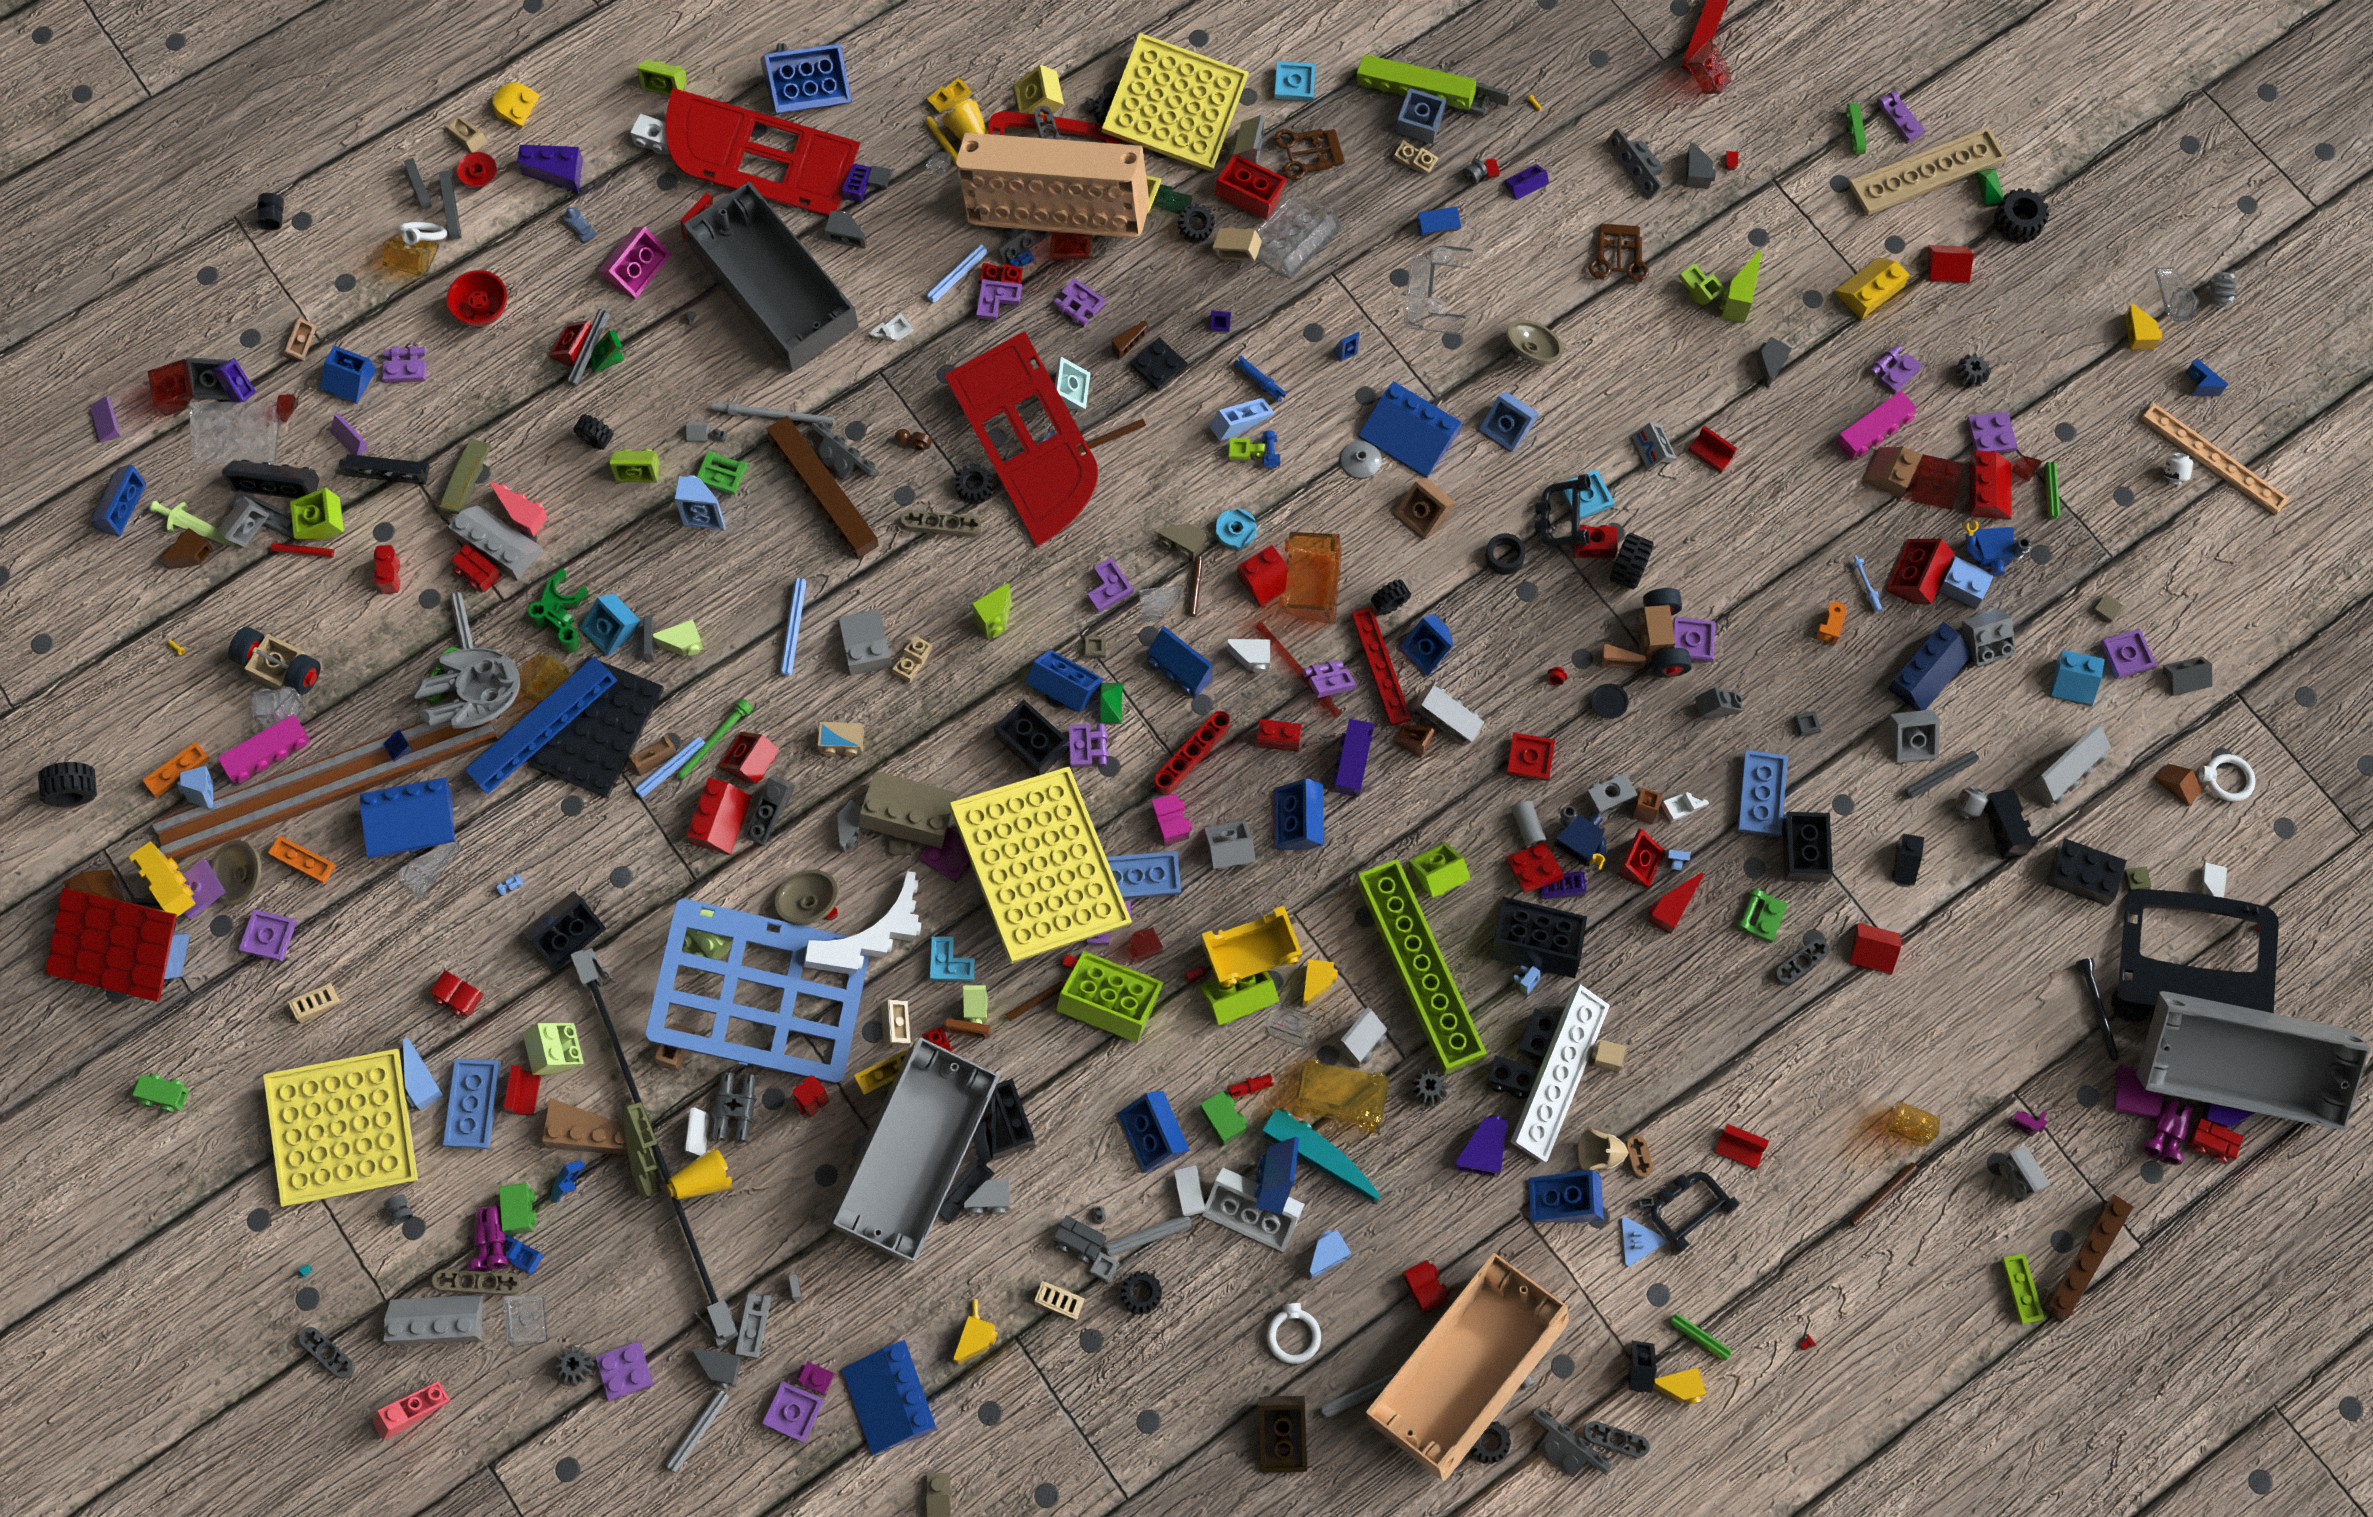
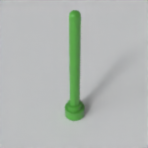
[677,698,753,779]

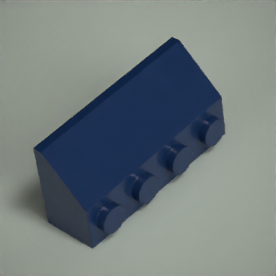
[1888,621,1972,711]

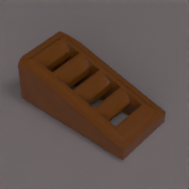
[1112,320,1148,359]

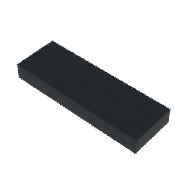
[938,1159,995,1224]

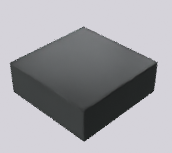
[867,165,892,190]
[1794,711,1821,737]

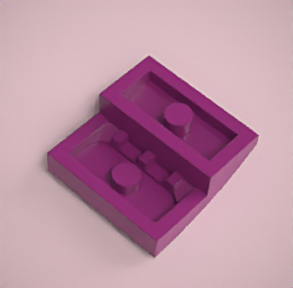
[2114,1065,2162,1119]

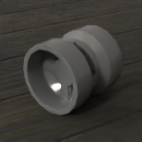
[384,1194,413,1225]

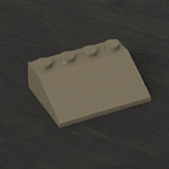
[858,771,958,849]

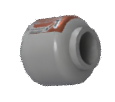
[1955,786,1988,819]

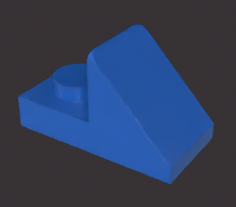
[2186,359,2228,396]

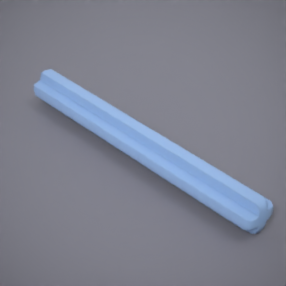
[780,578,806,676]

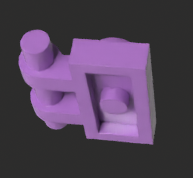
[1053,278,1105,327]
[1870,344,1922,395]
[383,346,426,383]
[1302,660,1356,698]
[1069,724,1109,768]

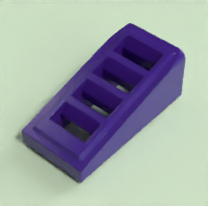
[842,163,872,203]
[1540,871,1586,899]

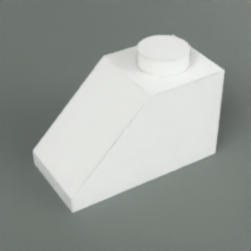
[1227,639,1270,673]

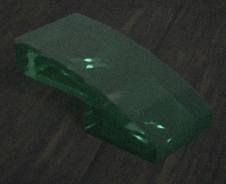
[1153,184,1193,214]

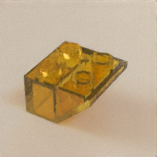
[382,234,439,276]
[519,653,571,704]
[1885,1101,1940,1147]

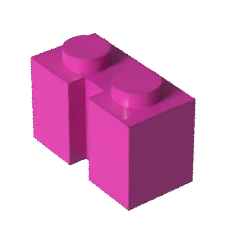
[1152,793,1192,846]

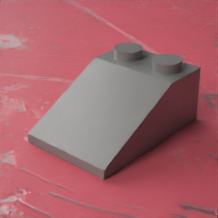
[839,609,892,676]

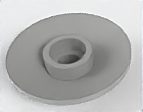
[1341,441,1382,479]

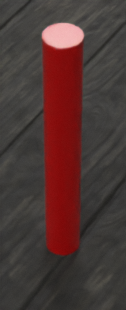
[270,543,335,557]

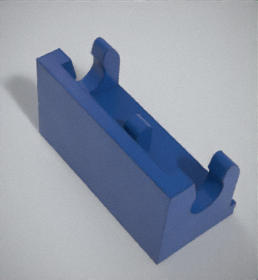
[1416,206,1461,236]

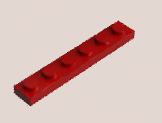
[1351,606,1411,726]

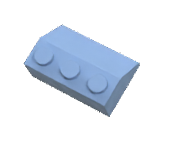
[675,475,725,530]

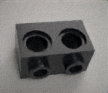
[1517,1008,1560,1063]
[1486,1055,1538,1099]

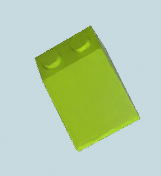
[1719,251,1762,323]

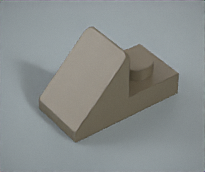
[926,1473,951,1517]

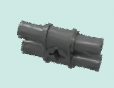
[711,1072,757,1143]

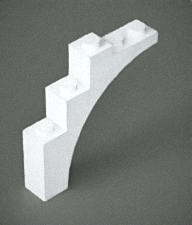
[803,871,921,975]

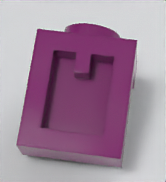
[2008,1111,2047,1137]
[797,1361,835,1396]

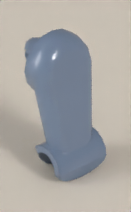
[563,207,596,242]

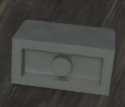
[2163,656,2213,695]

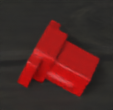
[1800,1334,1816,1350]

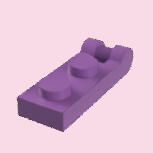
[1877,90,1925,143]

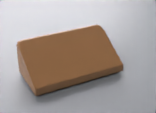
[281,317,317,361]

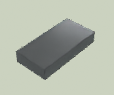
[643,615,655,662]

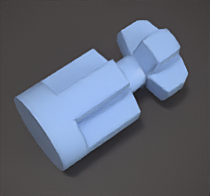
[496,873,524,895]

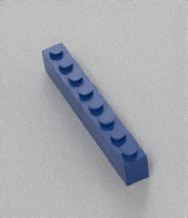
[465,656,617,794]

